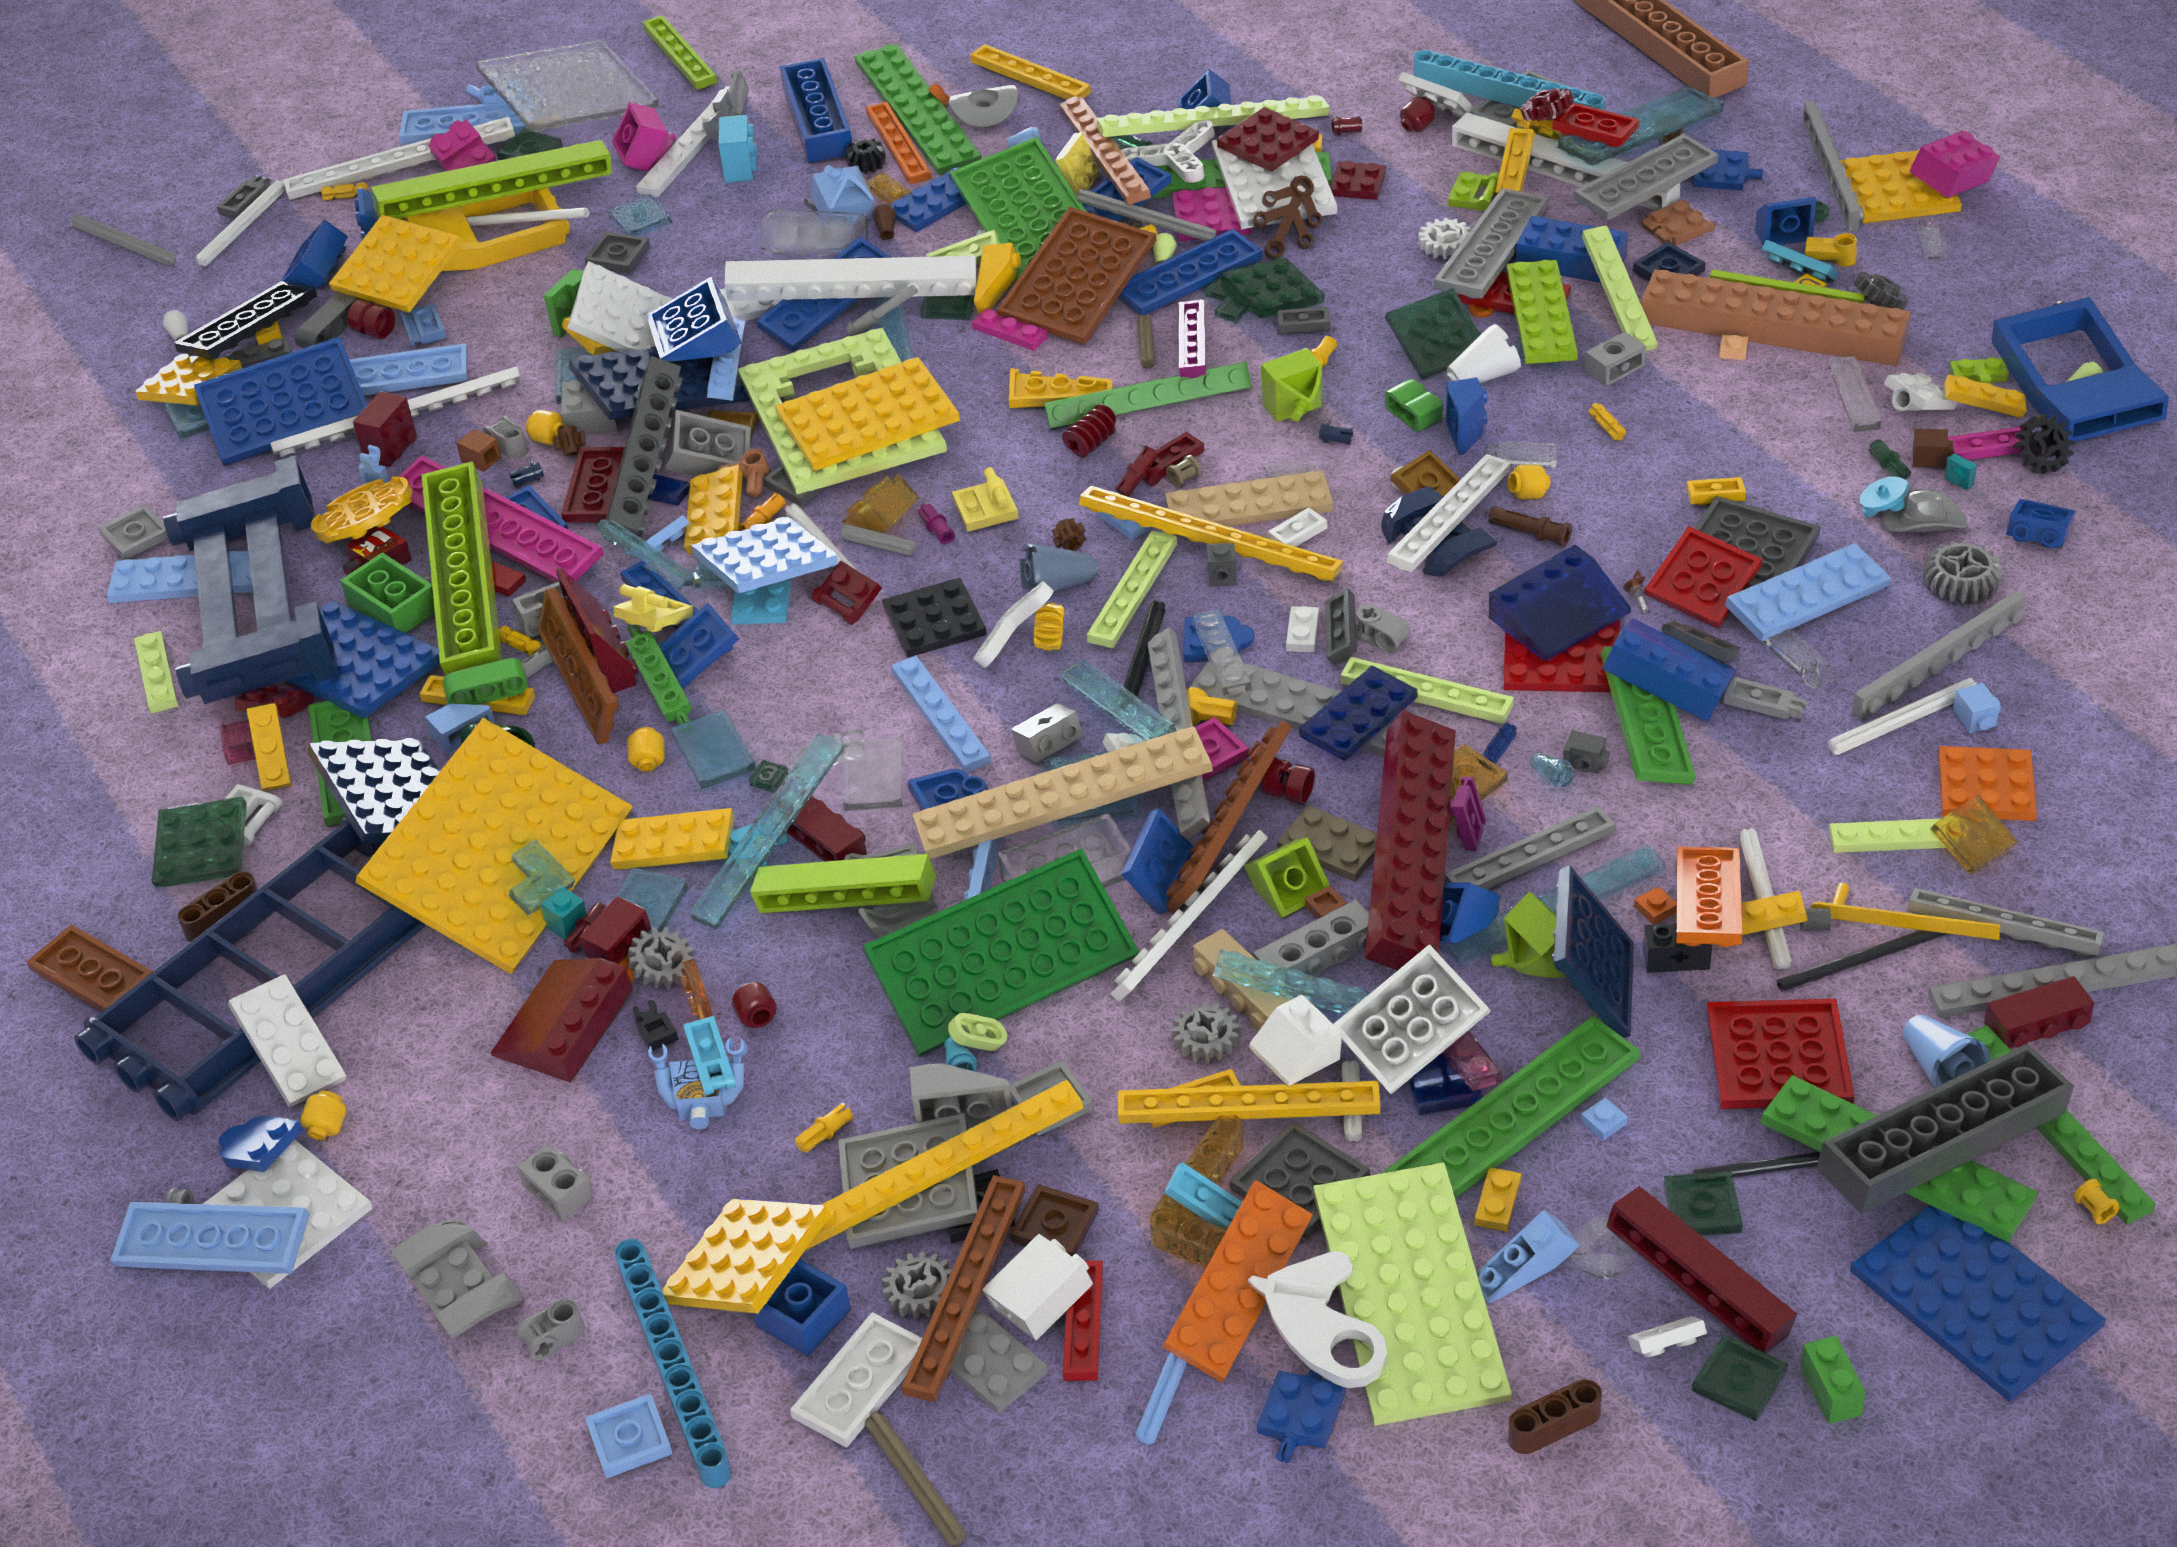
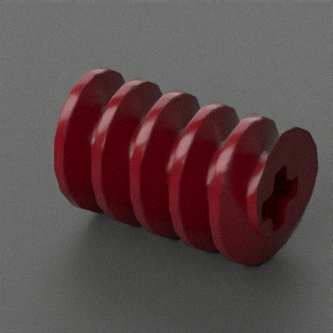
[1062,404,1116,458]

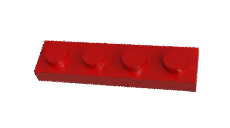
[1063,1260,1103,1381]

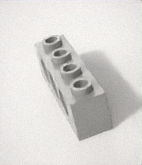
[1253,900,1369,990]

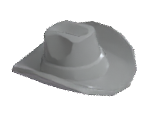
[949,85,1018,127]
[1883,488,1967,532]

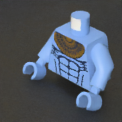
[648,1038,748,1129]

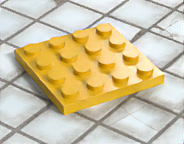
[1839,149,1962,224]
[329,215,462,313]
[662,1199,831,1314]

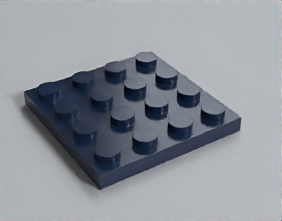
[1552,865,1634,1038]

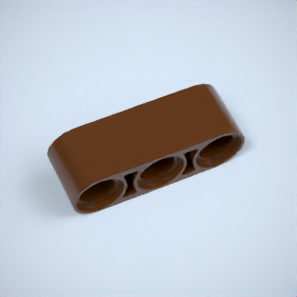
[178,871,258,942]
[1508,1379,1602,1454]

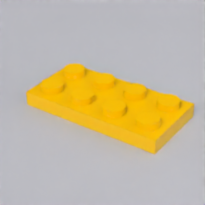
[684,464,743,554]
[610,808,735,869]

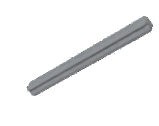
[1077,189,1216,241]
[71,214,176,266]

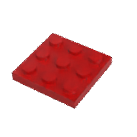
[1644,526,1763,629]

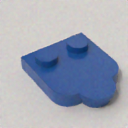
[1184,616,1255,662]
[908,769,988,811]
[218,1116,304,1172]

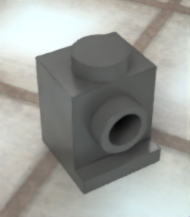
[1563,730,1610,774]

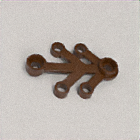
[1252,176,1323,260]

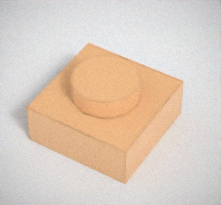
[1719,335,1748,360]

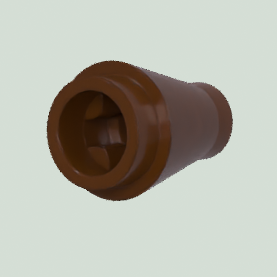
[872,204,896,240]

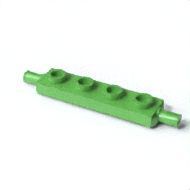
[625,625,693,730]

